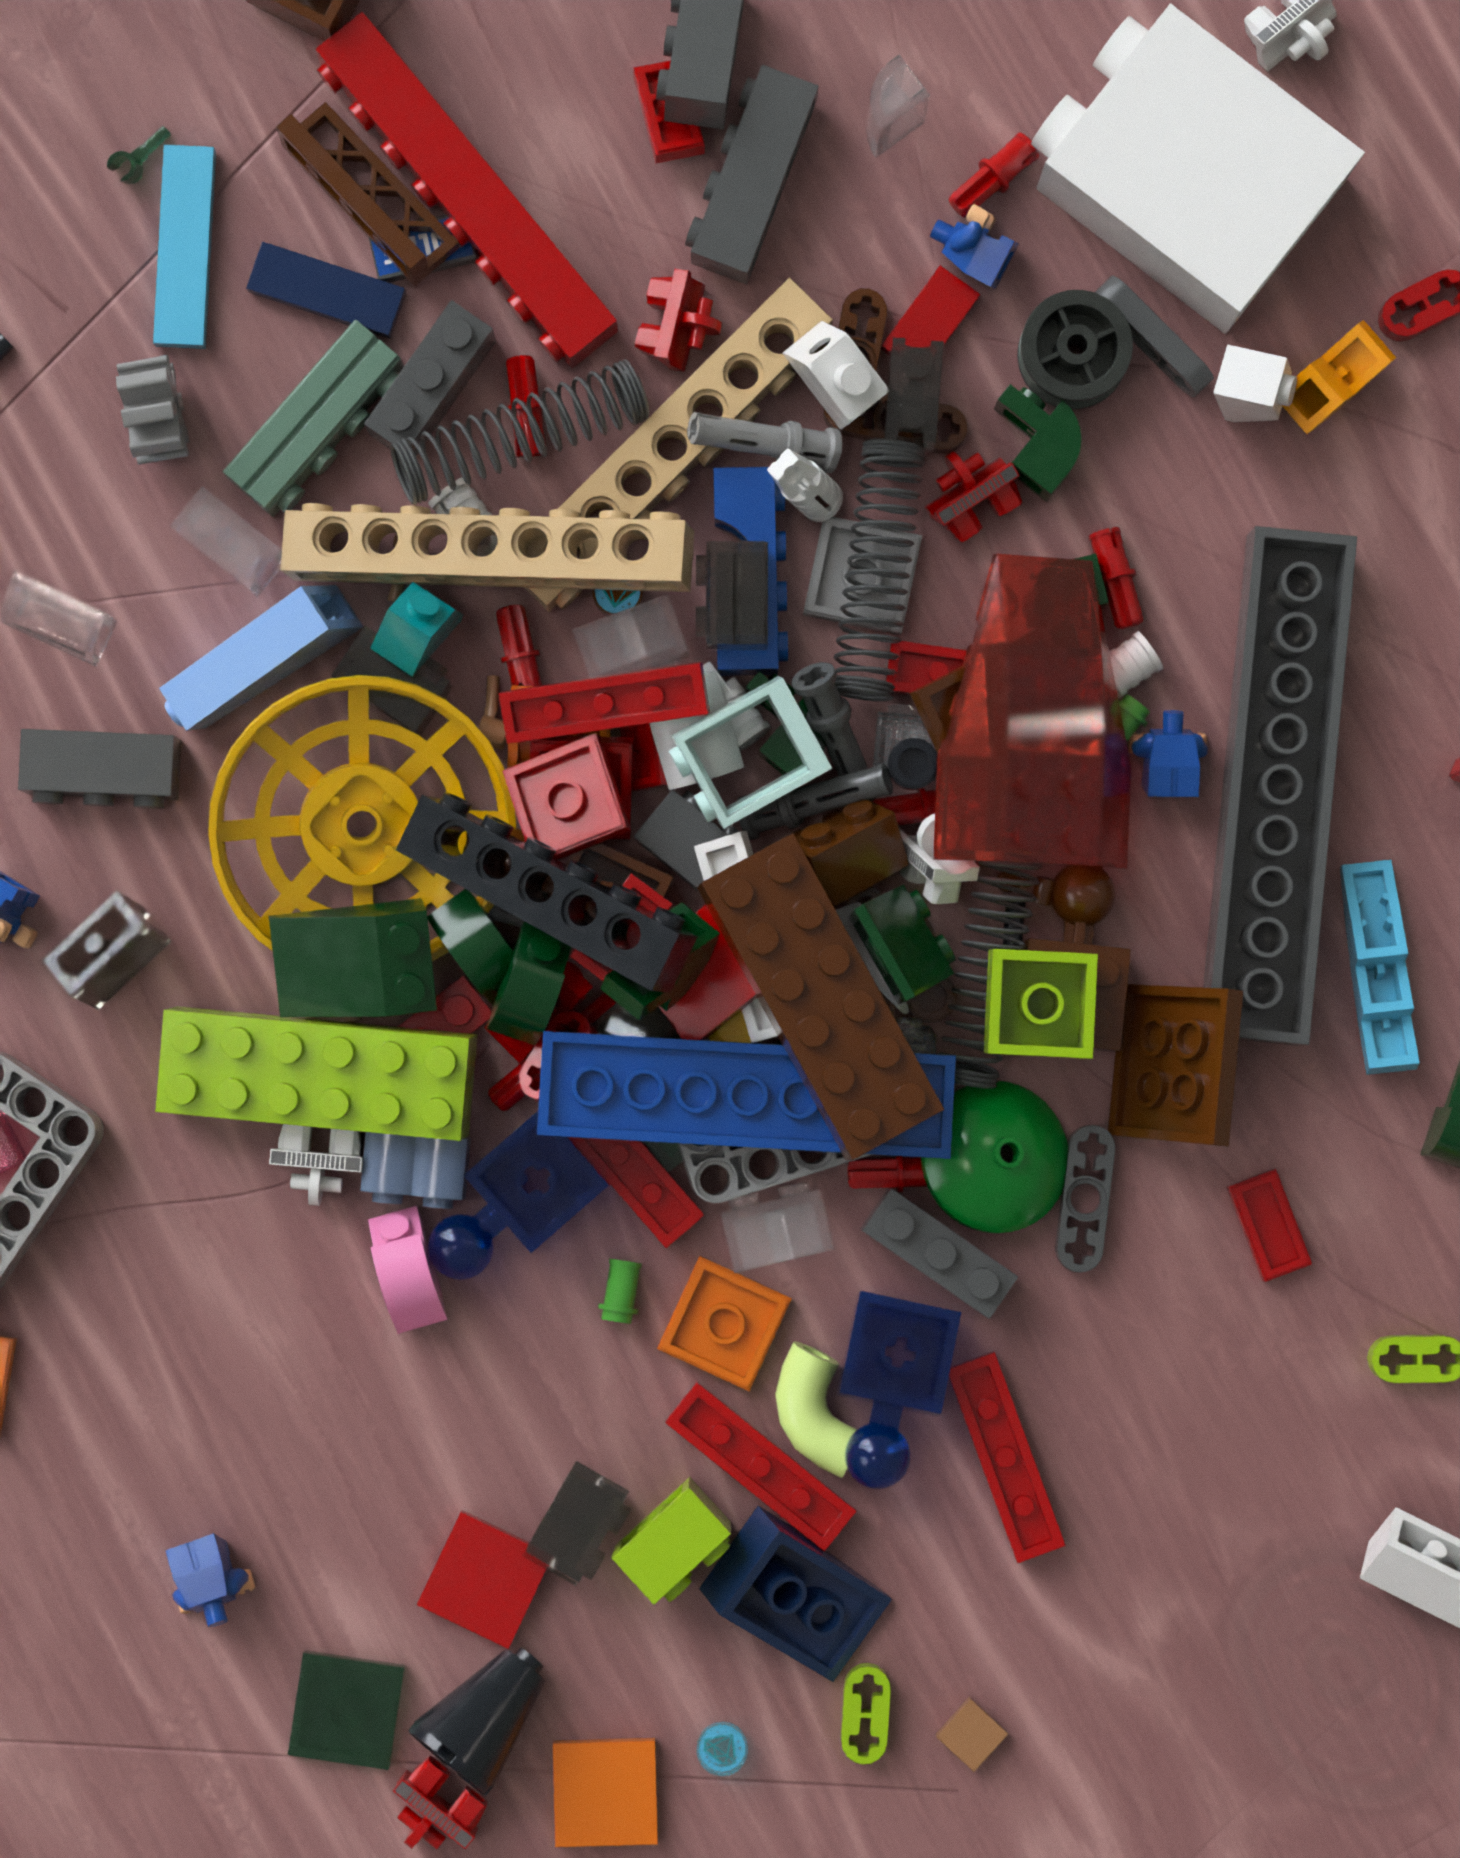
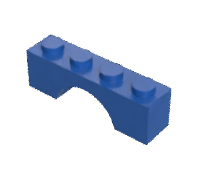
[713,467,788,676]

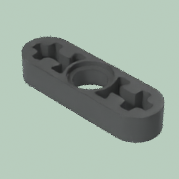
[1095,276,1214,397]
[1055,1125,1115,1272]

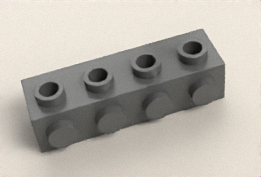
[685,65,819,285]

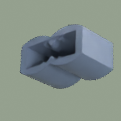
[360,1132,471,1209]

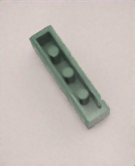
[222,320,404,517]

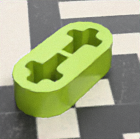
[1367,1335,1460,1383]
[840,1663,891,1765]

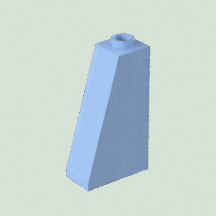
[159,585,363,731]

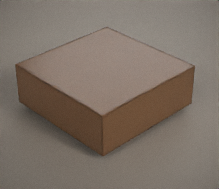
[935,1696,1008,1772]

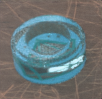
[697,1721,748,1776]

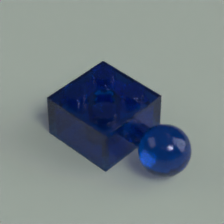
[428,1111,610,1280]
[837,1291,961,1489]

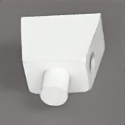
[783,321,889,429]

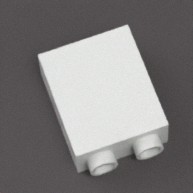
[1031,3,1365,335]

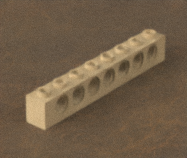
[523,277,833,612]
[280,503,695,592]

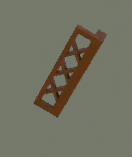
[276,102,460,286]

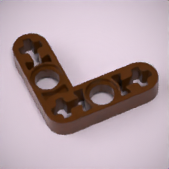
[823,288,967,454]

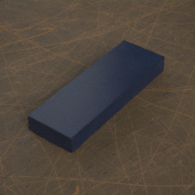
[246,241,406,339]

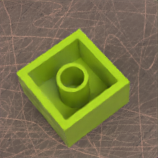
[983,949,1098,1059]
[612,1477,731,1605]

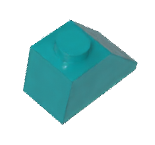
[370,582,464,677]

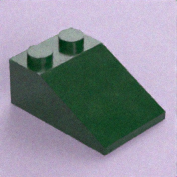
[848,884,957,1005]
[269,898,437,1017]

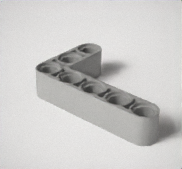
[0,1052,104,1290]
[677,1143,872,1203]

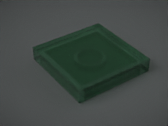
[288,1650,406,1770]

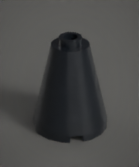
[408,1647,546,1796]

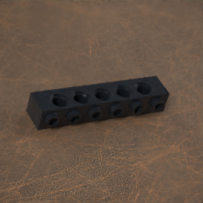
[396,792,698,992]

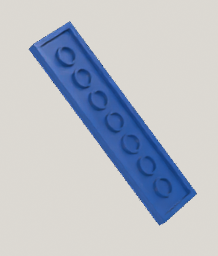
[537,1031,956,1159]

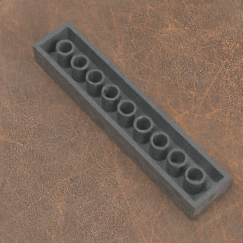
[1203,526,1357,1046]

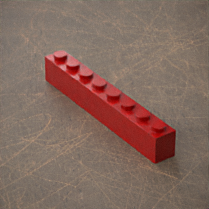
[315,11,619,369]

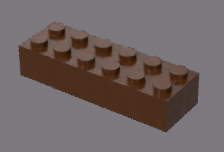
[697,833,944,1160]

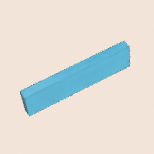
[153,145,216,349]

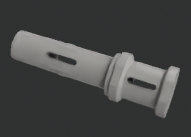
[687,412,842,473]

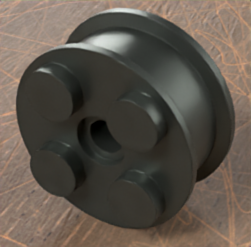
[1017,290,1133,410]

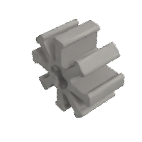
[116,355,189,465]

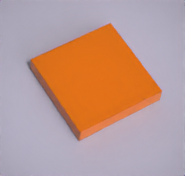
[657,1255,792,1391]
[553,1738,658,1847]

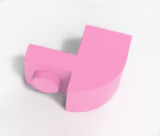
[368,1206,447,1334]

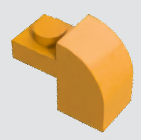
[1282,320,1397,434]

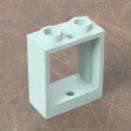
[669,676,832,828]

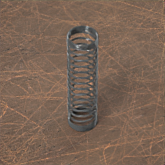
[390,359,649,505]
[833,439,927,701]
[938,827,1048,1089]

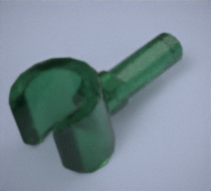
[107,126,171,184]

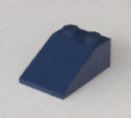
[699,1506,892,1682]

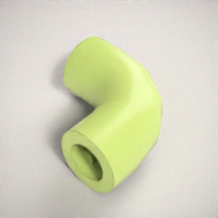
[775,1341,864,1478]

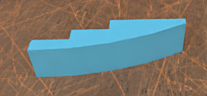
[1340,860,1420,1075]

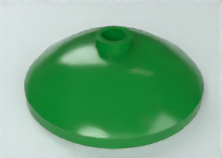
[921,1081,1068,1234]

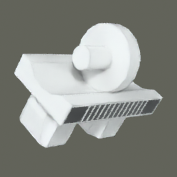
[1244,0,1337,72]
[900,812,980,904]
[269,1124,363,1206]

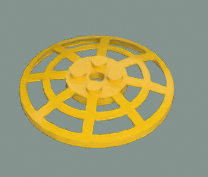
[208,675,516,962]

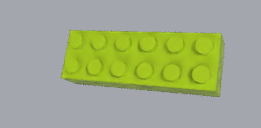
[155,1006,478,1141]

